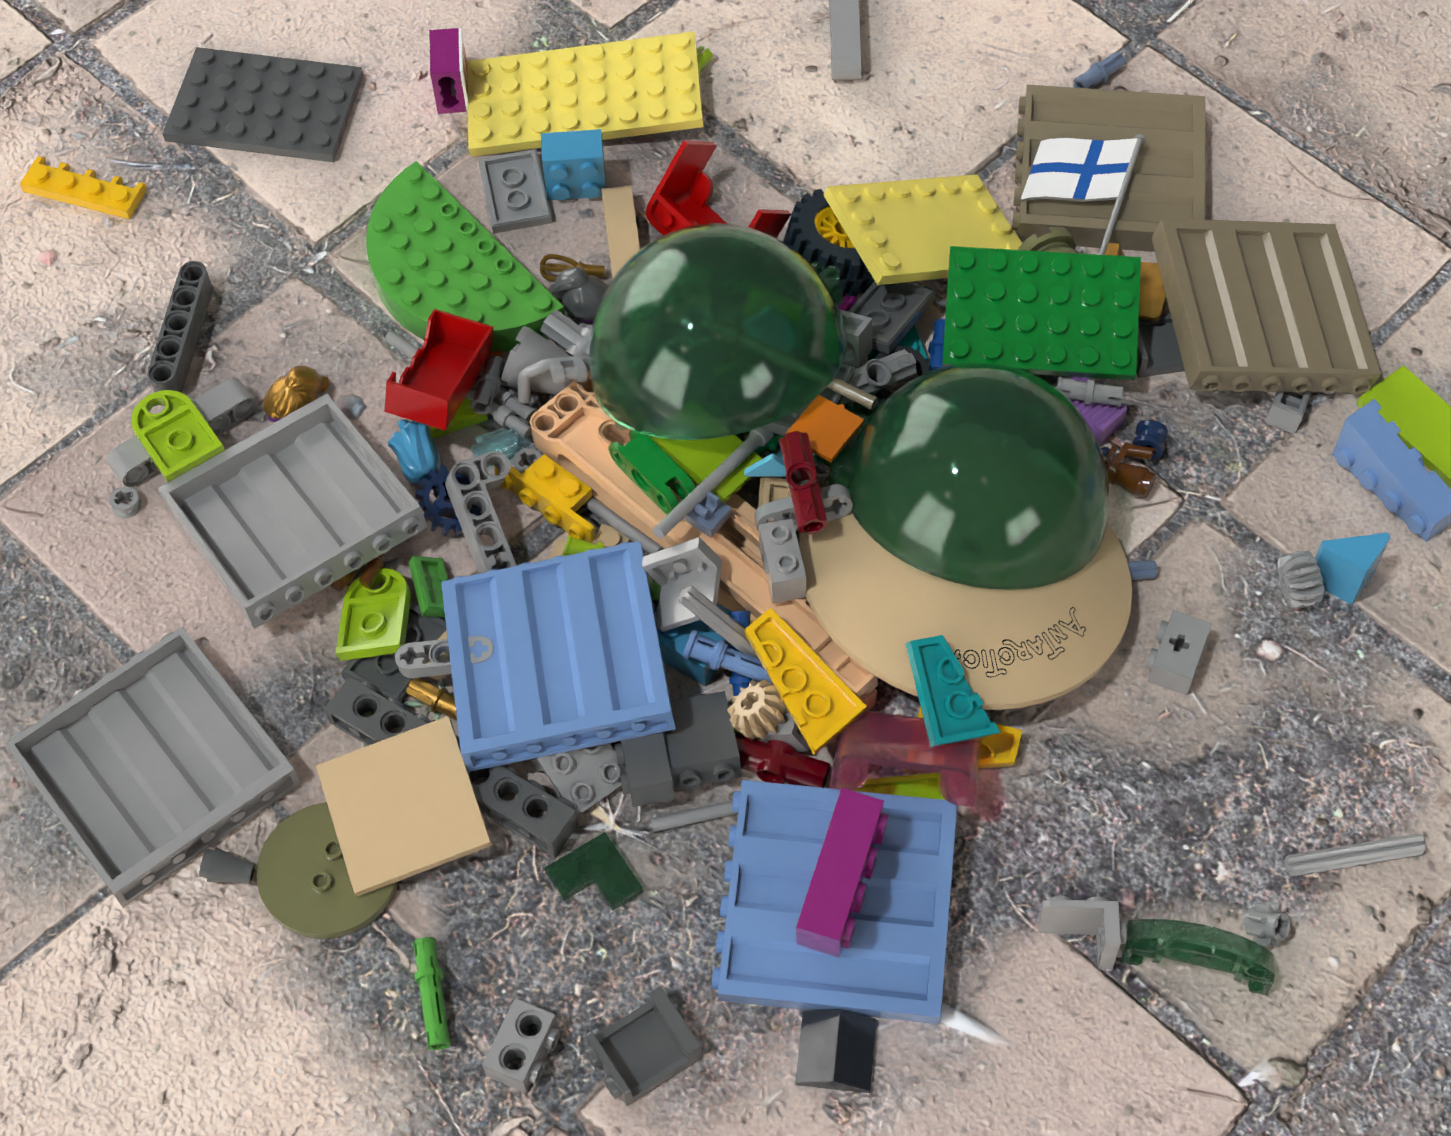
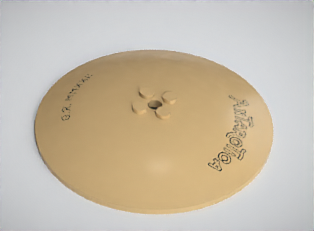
[798,438,1132,710]

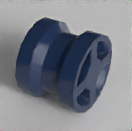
[1132,420,1168,460]

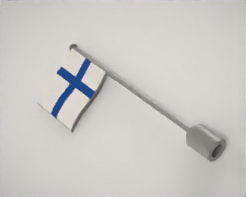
[1020,134,1145,255]

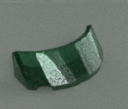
[1121,919,1275,996]

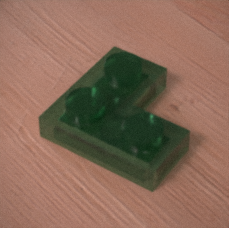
[544,832,643,911]

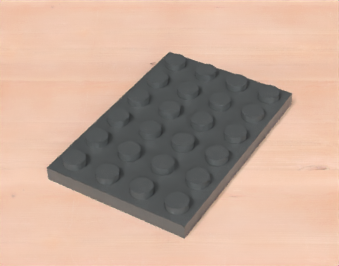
[162,47,364,163]

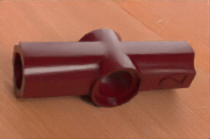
[779,431,828,535]
[735,733,831,788]

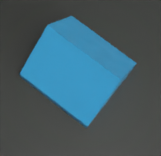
[1315,532,1390,605]

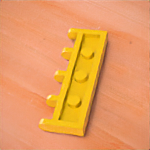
[20,156,147,219]

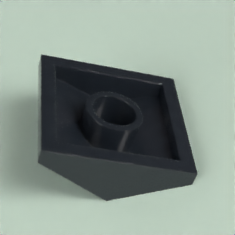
[795,1009,876,1093]

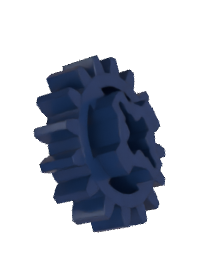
[415,465,482,536]

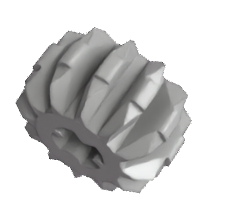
[1277,551,1325,608]

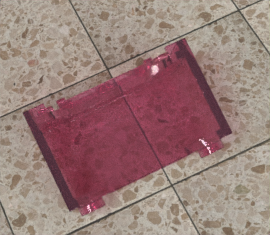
[830,711,982,807]

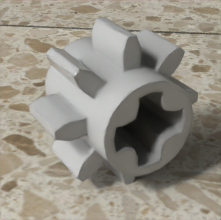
[1244,900,1291,948]

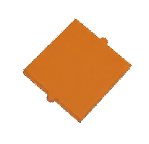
[785,394,864,463]

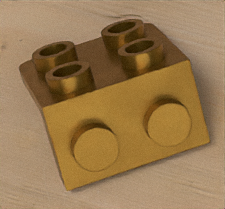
[1102,243,1167,321]

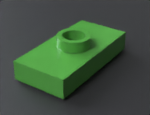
[409,556,449,618]

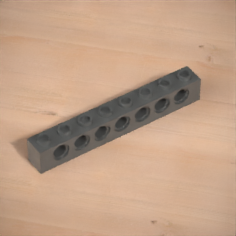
[324,677,579,858]

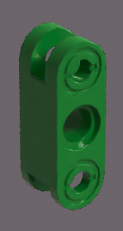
[608,427,696,515]

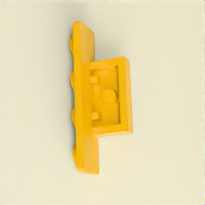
[494,454,595,543]

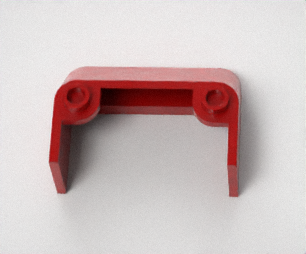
[646,140,791,282]

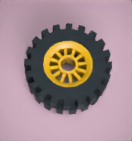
[781,189,875,298]

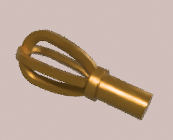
[540,254,605,281]

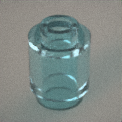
[471,427,521,468]

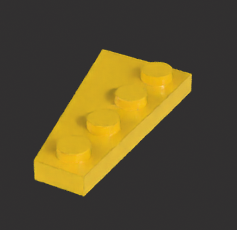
[744,607,867,755]

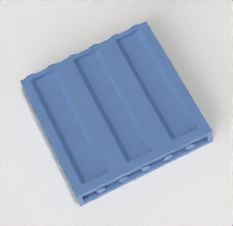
[441,541,676,772]
[711,780,958,1024]

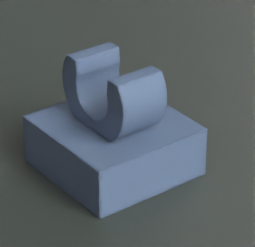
[684,491,732,538]

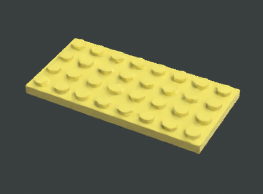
[467,31,704,157]

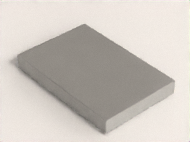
[478,149,552,234]

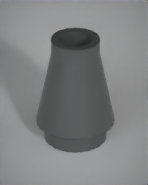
[199,847,255,884]

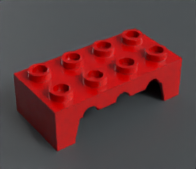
[384,309,494,431]

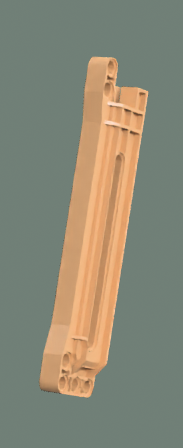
[530,371,878,724]

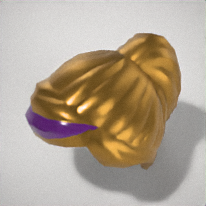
[263,365,330,422]

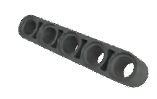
[147,261,213,393]

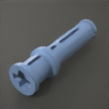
[682,629,773,685]

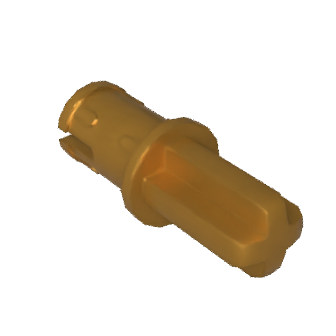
[406,678,457,721]

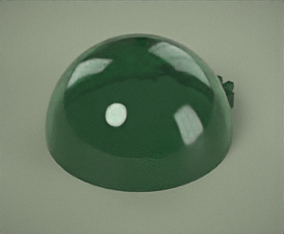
[589,223,847,440]
[815,362,1110,590]

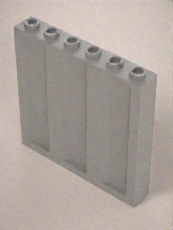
[158,393,428,629]
[5,627,301,908]

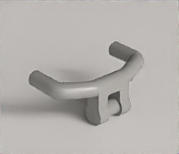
[518,356,612,403]

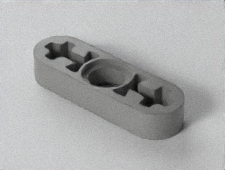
[754,484,853,532]
[395,636,494,678]

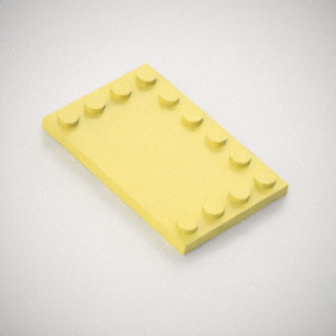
[823,174,1022,285]

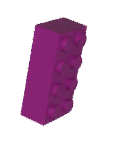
[796,787,889,958]

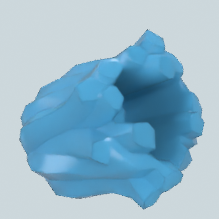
[388,419,442,485]

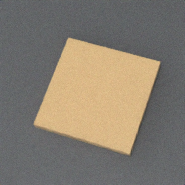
[316,716,493,897]

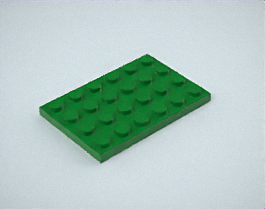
[942,246,1141,380]

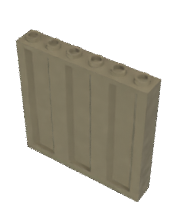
[1012,85,1205,252]
[1151,218,1381,394]

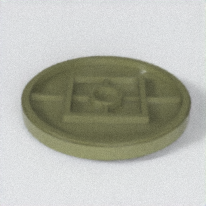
[256,802,399,939]

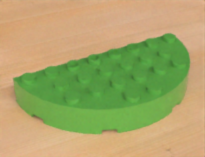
[366,161,565,352]

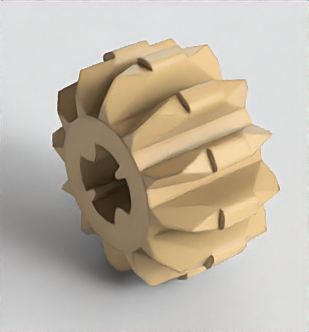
[727,679,788,740]

